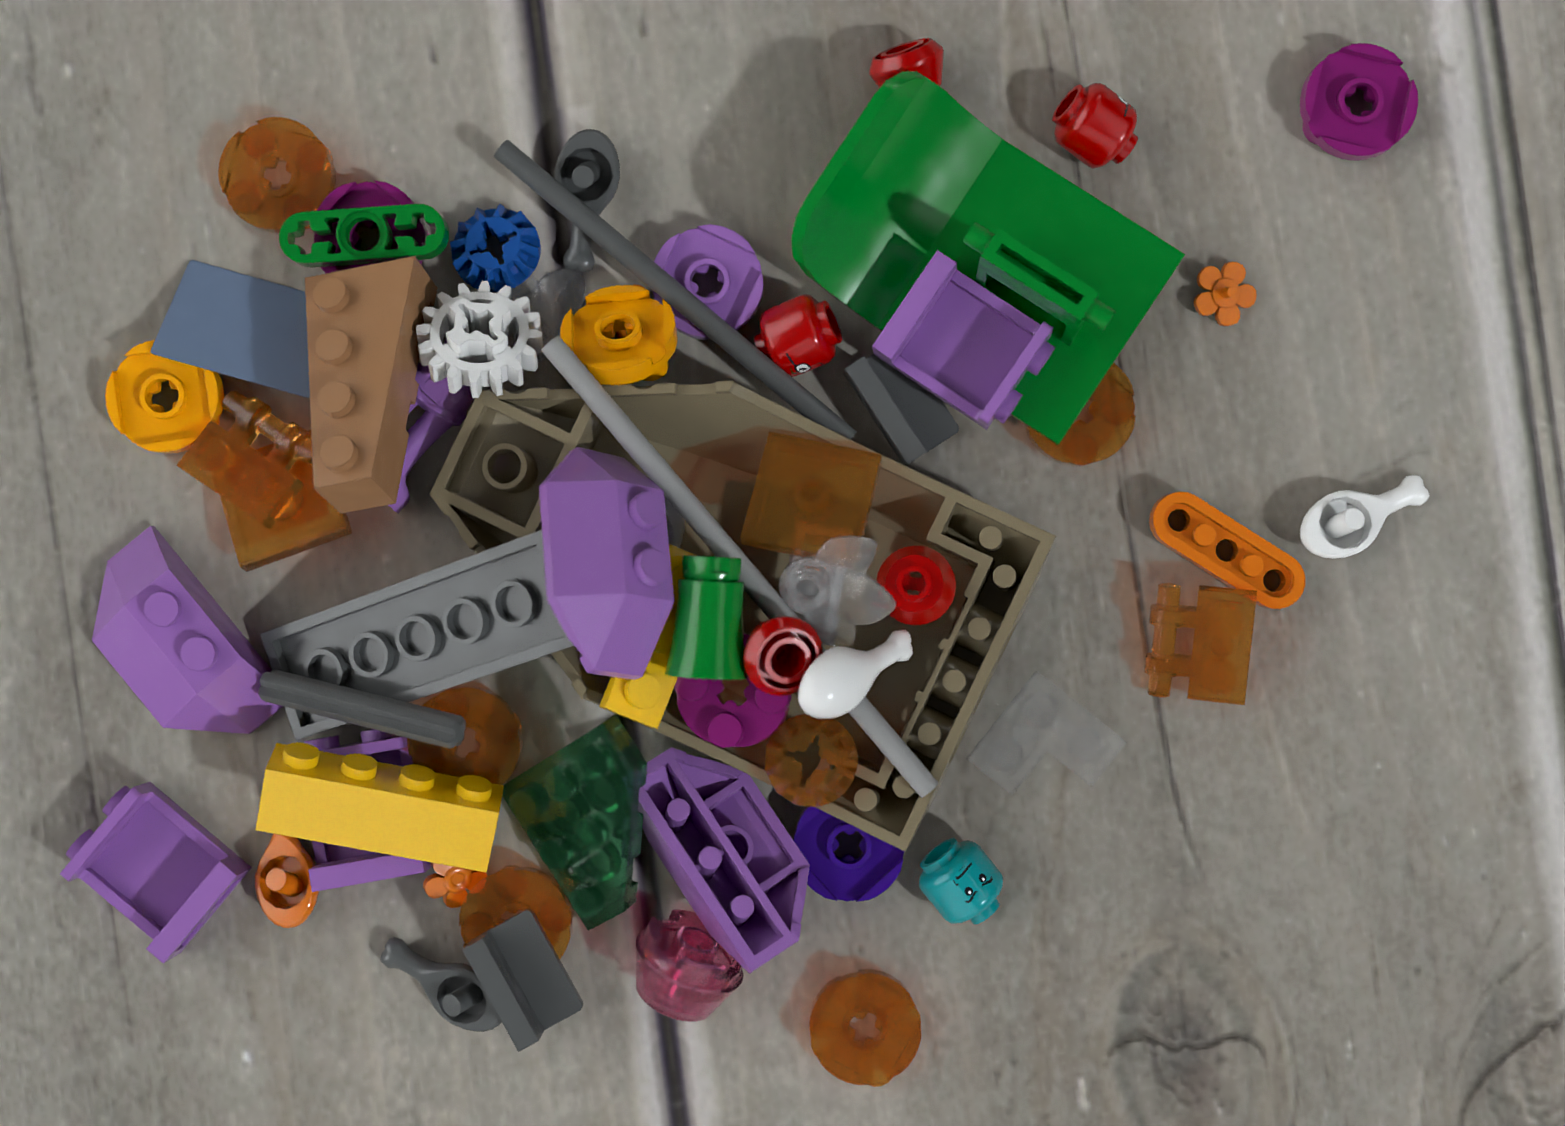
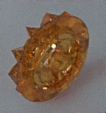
[765,714,858,807]

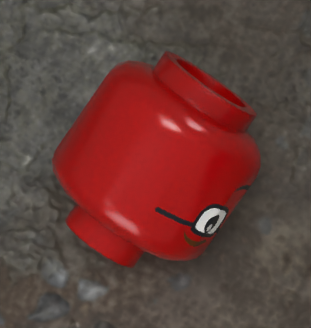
[1052,83,1138,169]
[754,294,842,377]

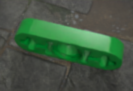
[279,204,449,268]

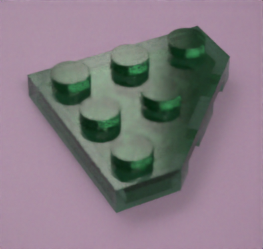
[502,714,648,931]

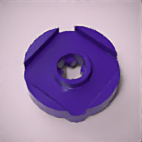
[793,804,904,902]

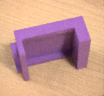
[872,250,1055,430]
[304,729,432,892]
[60,782,252,963]

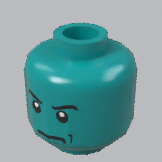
[919,838,1003,924]

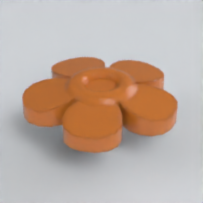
[1194,261,1257,326]
[423,863,487,908]

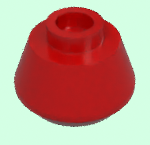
[869,38,944,88]
[876,546,956,625]
[744,616,823,696]

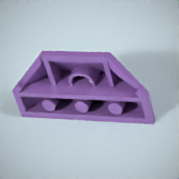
[539,447,674,680]
[92,526,284,734]
[622,747,810,974]

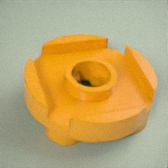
[560,285,678,385]
[105,340,224,454]

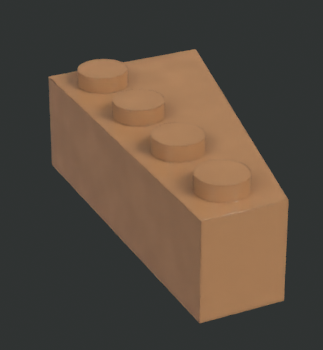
[305,256,437,514]

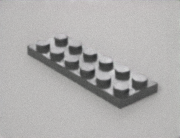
[260,530,574,741]

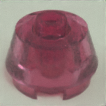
[635,909,743,1022]

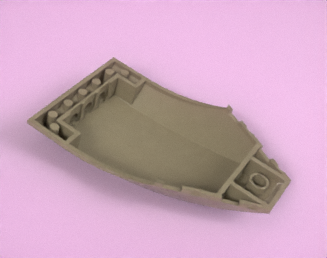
[429,381,1056,852]

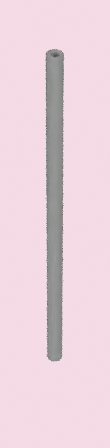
[541,336,939,798]

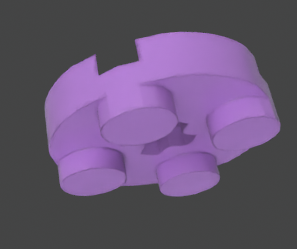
[652,224,764,340]

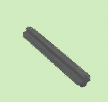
[258,669,466,749]

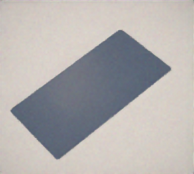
[151,260,310,399]

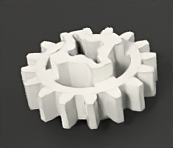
[416,281,543,398]

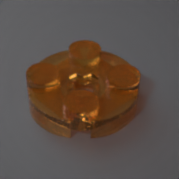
[218,117,336,233]
[1023,363,1136,467]
[407,686,523,785]
[459,865,574,959]
[809,969,921,1087]

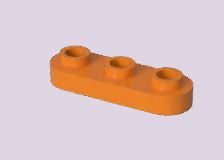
[1149,492,1306,609]

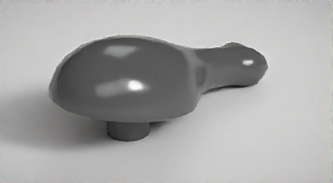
[555,129,620,272]
[380,937,502,1032]

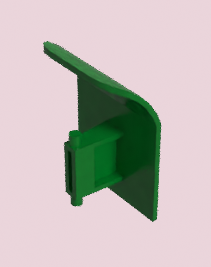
[791,71,1185,446]

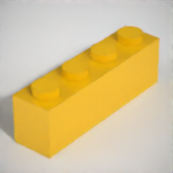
[255,742,504,873]

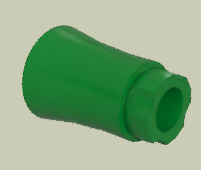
[665,555,748,680]

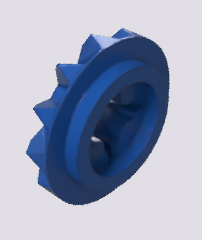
[450,203,541,292]

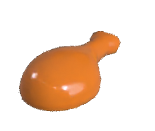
[255,834,319,928]

